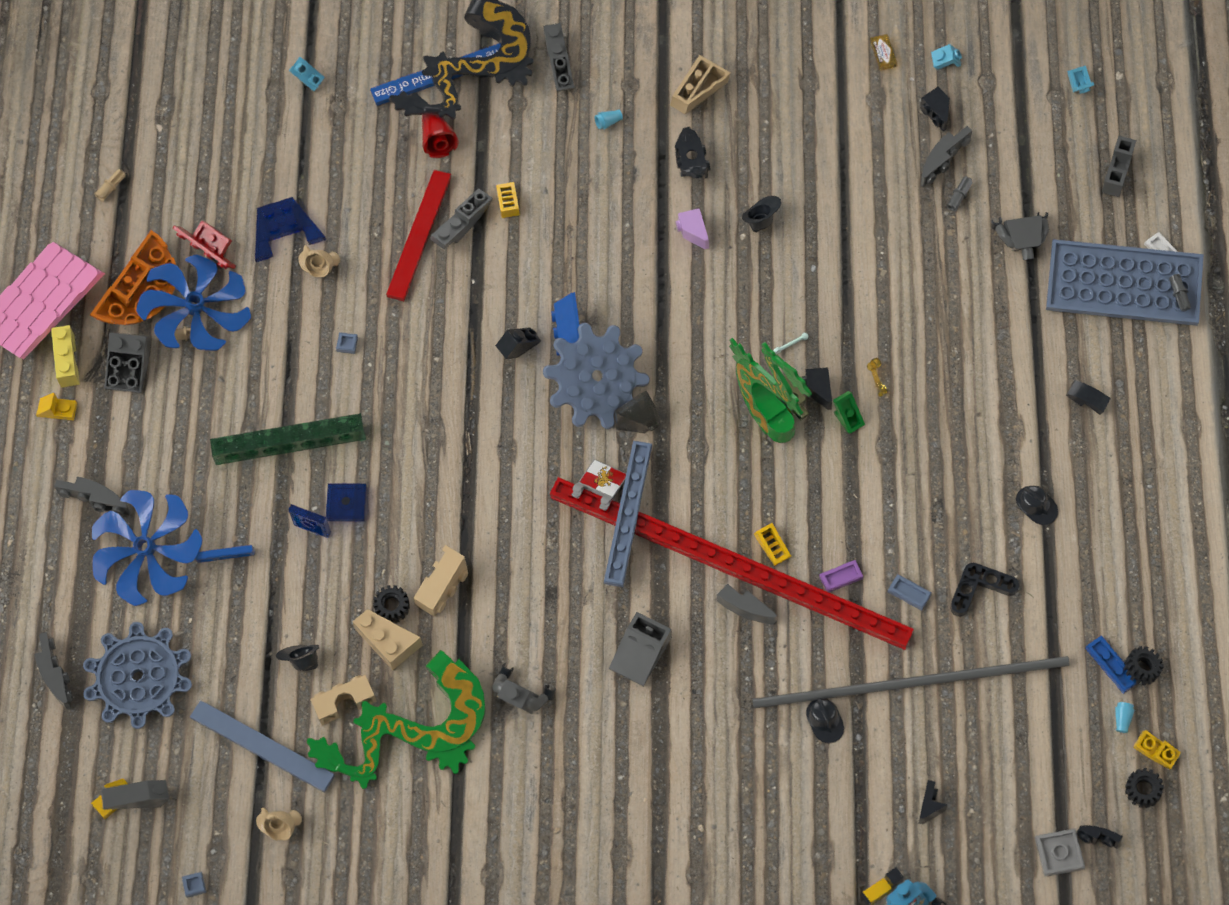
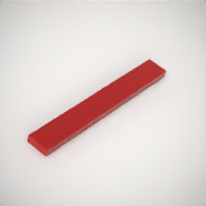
[386,170,452,301]

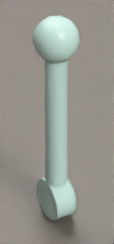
[774,333,808,354]

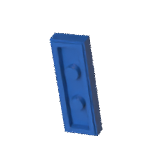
[195,545,255,563]
[1085,635,1137,694]

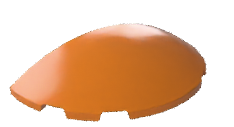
[90,230,176,325]

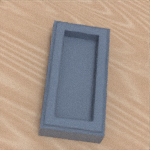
[888,574,932,611]

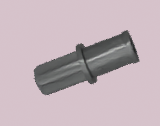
[946,176,973,212]
[1169,274,1191,312]

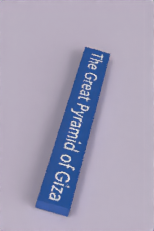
[370,44,501,106]

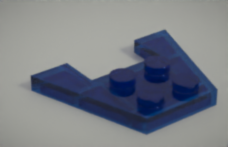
[255,197,326,262]

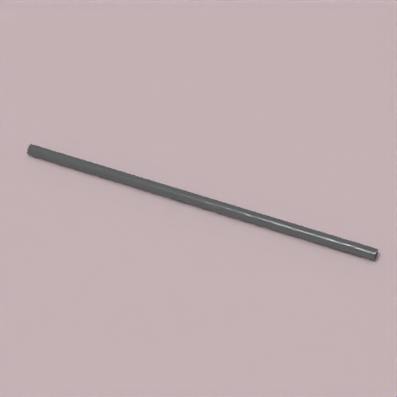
[752,656,1070,708]

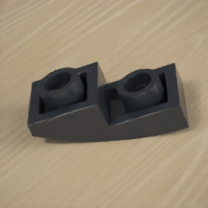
[1066,380,1111,415]
[1077,825,1123,849]

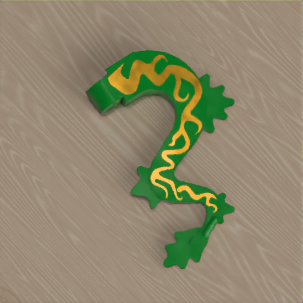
[729,338,812,443]
[307,650,485,790]

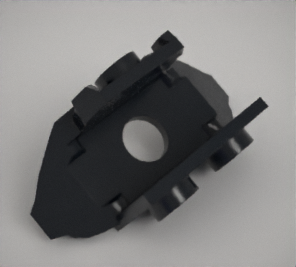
[675,127,711,179]

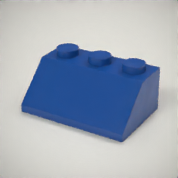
[551,292,579,356]

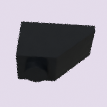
[802,367,832,410]

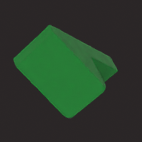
[833,391,865,434]

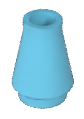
[594,109,623,130]
[1115,702,1135,733]

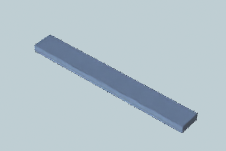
[604,441,652,587]
[190,700,335,793]

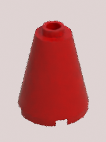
[422,113,459,158]

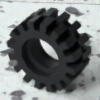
[373,585,410,623]
[1124,646,1164,685]
[1125,768,1164,808]

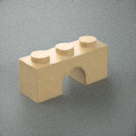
[310,675,377,726]

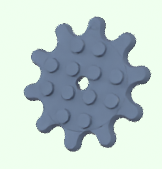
[543,323,650,429]
[83,622,192,729]

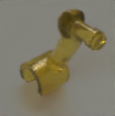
[867,358,888,397]

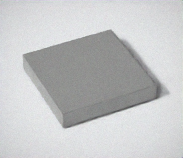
[1035,829,1085,877]

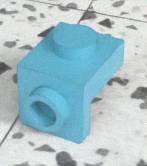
[931,44,962,70]
[1067,66,1094,94]

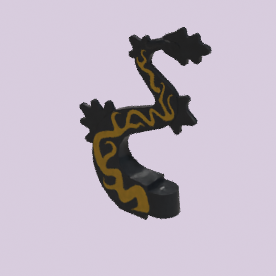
[389,0,534,120]

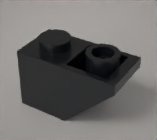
[920,86,950,132]
[495,327,541,359]

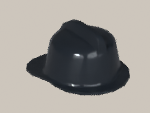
[742,196,782,233]
[1016,485,1058,525]
[276,644,319,671]
[806,699,844,743]

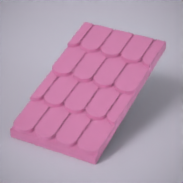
[0,242,105,359]

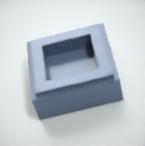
[336,332,358,354]
[182,872,207,898]

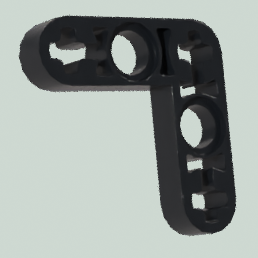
[950,563,1019,617]

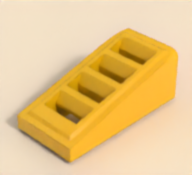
[496,182,520,218]
[754,523,792,566]

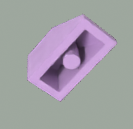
[675,208,709,249]

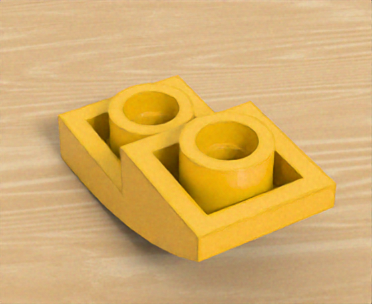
[1133,730,1181,769]

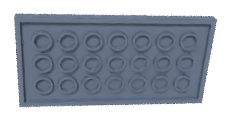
[1046,239,1204,326]

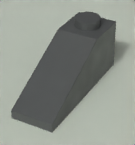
[101,780,169,810]

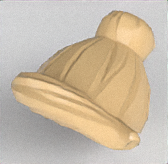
[298,245,340,277]
[256,807,302,841]

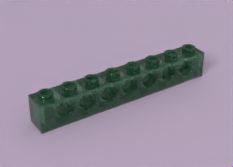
[210,413,366,465]

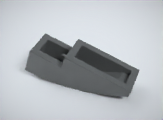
[717,583,777,625]

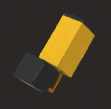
[861,867,904,905]

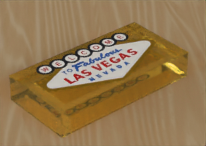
[870,34,897,71]

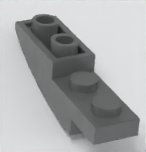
[543,23,574,92]
[921,126,972,187]
[431,188,493,250]
[54,477,130,516]
[34,632,73,710]

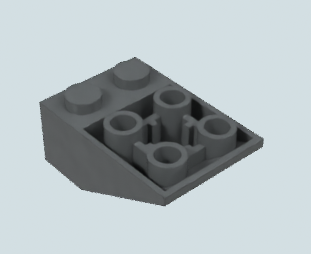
[104,332,152,393]
[609,612,672,687]

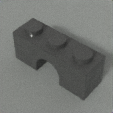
[1102,135,1136,197]

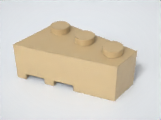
[670,55,731,114]
[414,545,468,617]
[352,609,423,670]

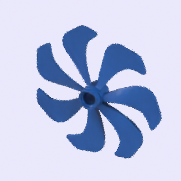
[136,255,251,351]
[92,490,203,606]

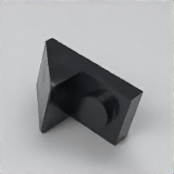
[918,780,947,824]

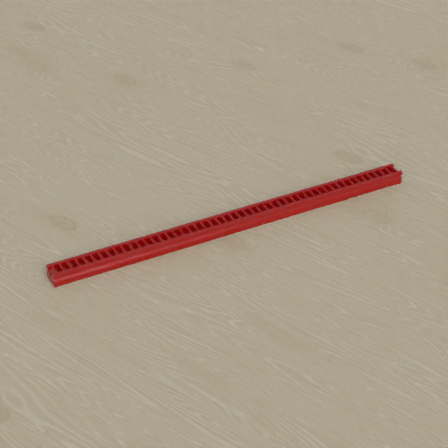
[550,477,914,650]

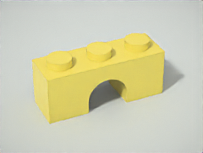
[51,325,80,388]

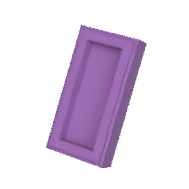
[819,560,863,593]

